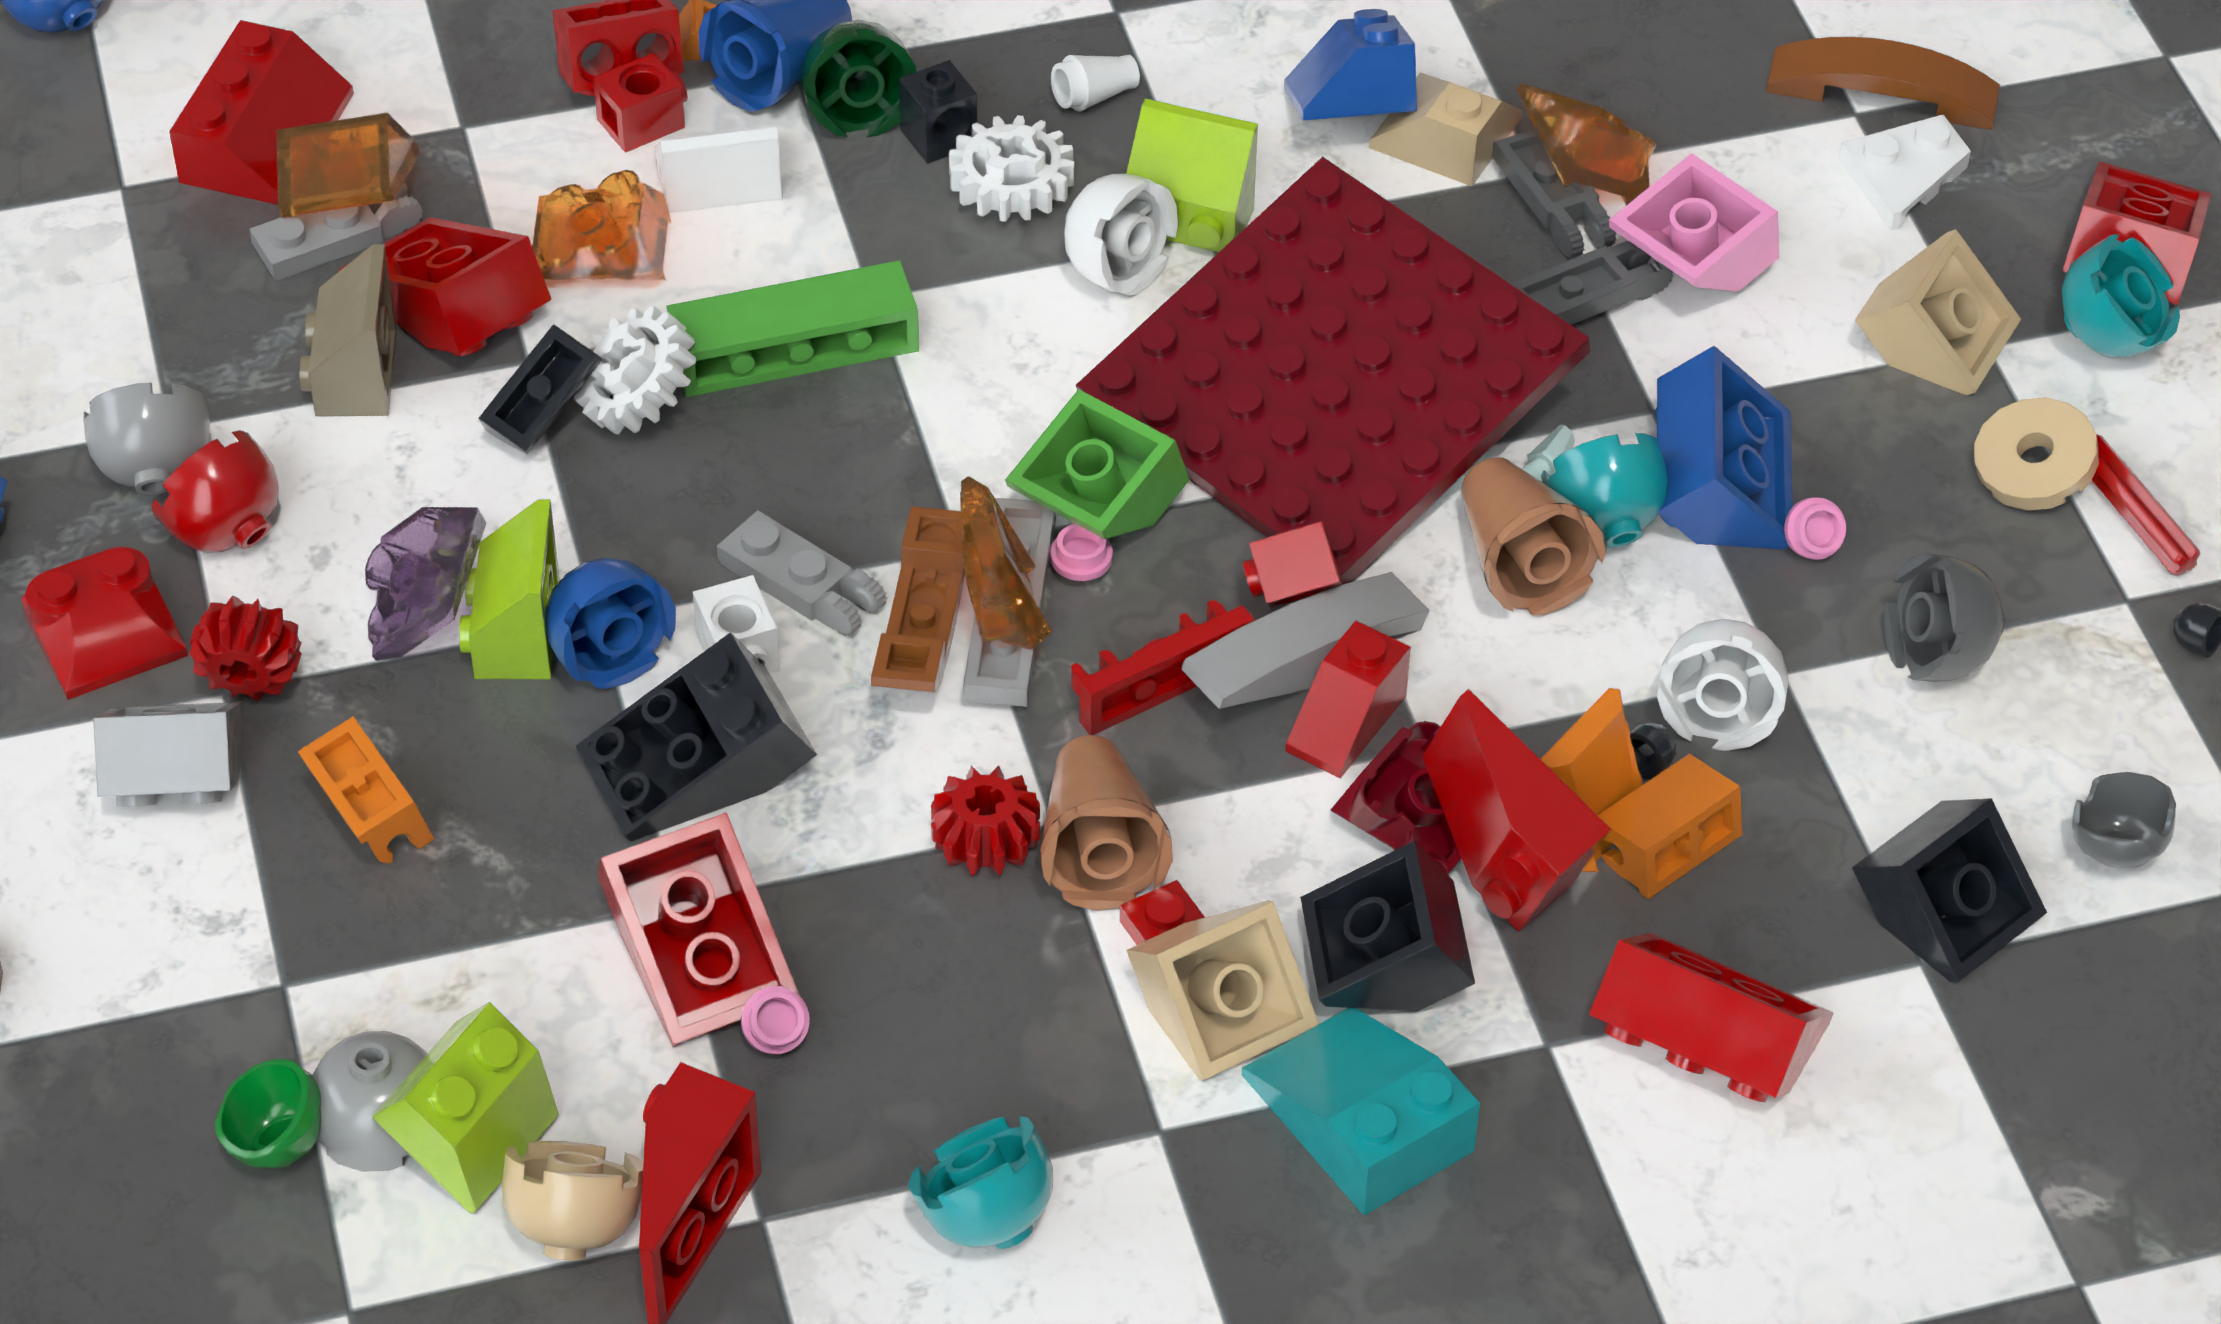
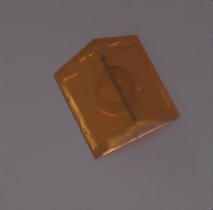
[277,112,420,218]

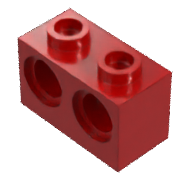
[552,0,684,96]

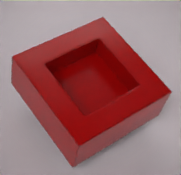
[1119,880,1205,945]

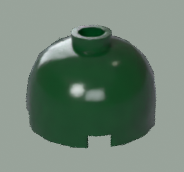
[801,20,916,138]

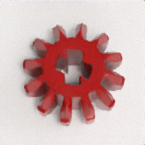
[189,596,302,701]
[931,765,1040,877]

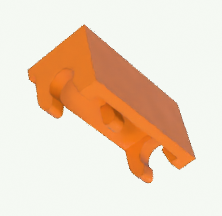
[297,716,435,864]
[1597,753,1743,899]

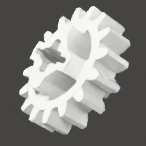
[949,115,1074,221]
[574,305,696,434]

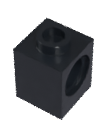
[899,60,977,164]

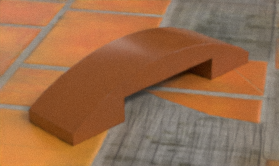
[1766,37,2000,130]
[871,506,972,692]

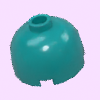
[2062,234,2180,357]
[1541,433,1669,547]
[908,1116,1053,1249]

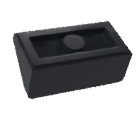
[478,324,602,454]

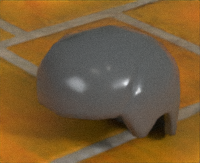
[2072,772,2176,868]

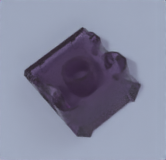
[365,507,486,661]

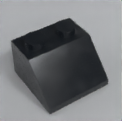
[1852,798,2047,982]
[1300,841,1475,1011]

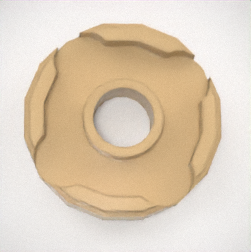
[1974,397,2099,511]

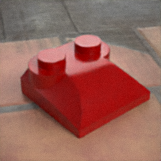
[21,547,188,700]

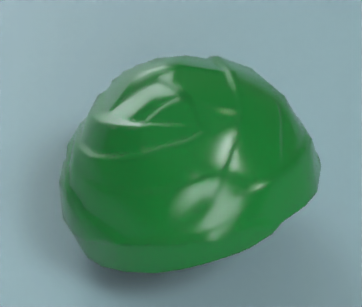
[215,1059,321,1169]

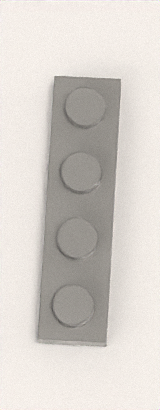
[963,497,1056,707]

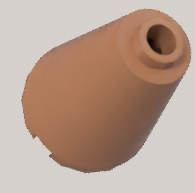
[1461,457,1606,615]
[1040,735,1173,910]

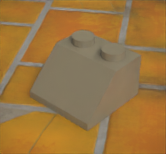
[300,244,398,416]

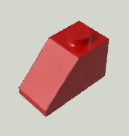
[1286,620,1411,779]

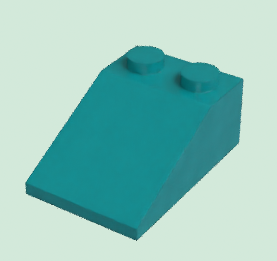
[1242,1008,1480,1216]

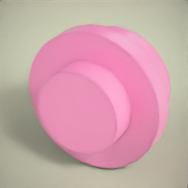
[1784,497,1846,560]
[1050,524,1113,581]
[741,986,810,1055]

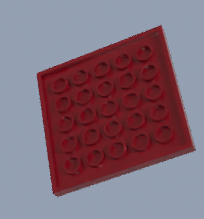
[1075,156,1591,585]

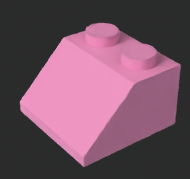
[1609,153,1779,292]

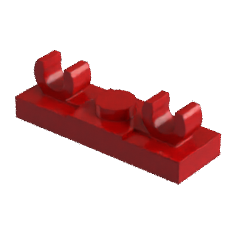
[1071,600,1255,735]

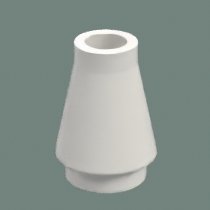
[1051,55,1140,112]

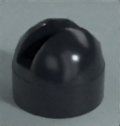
[2173,603,2221,658]
[1630,722,1676,779]

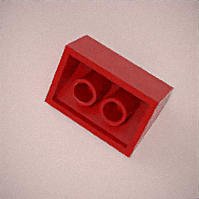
[169,20,354,207]
[1589,932,1834,1102]

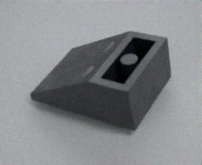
[576,632,817,842]

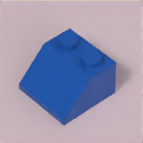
[1284,9,1417,121]

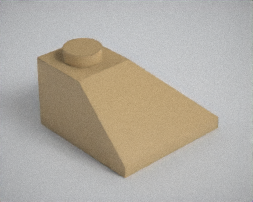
[1369,72,1522,186]
[1855,229,2021,395]
[1126,900,1319,1080]

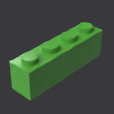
[666,260,919,397]

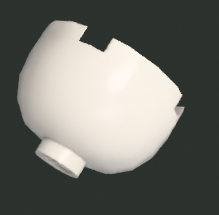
[1064,174,1178,295]
[1657,619,1789,751]

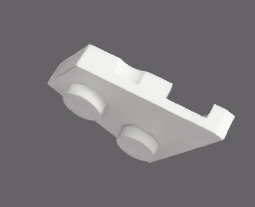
[1839,114,1971,231]

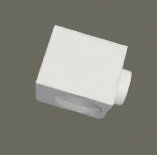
[693,575,780,673]

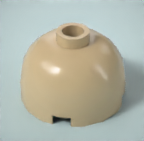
[502,1141,643,1261]

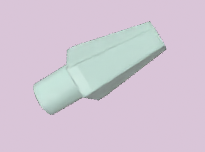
[1522,425,1575,482]

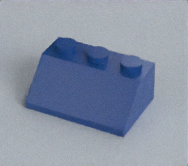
[1655,346,1793,550]

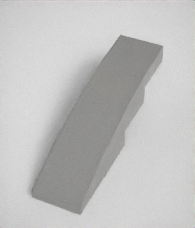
[1181,572,1430,709]

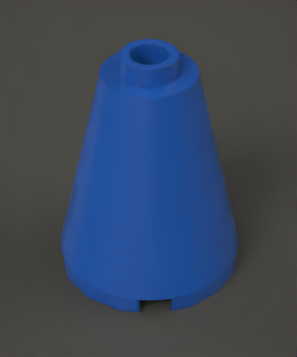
[698,0,852,111]

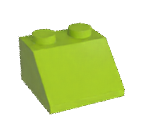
[1126,98,1258,252]
[459,499,560,679]
[372,1002,559,1214]

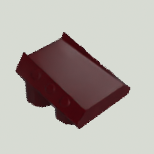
[1330,721,1461,874]

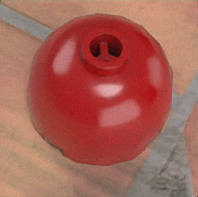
[151,430,279,552]

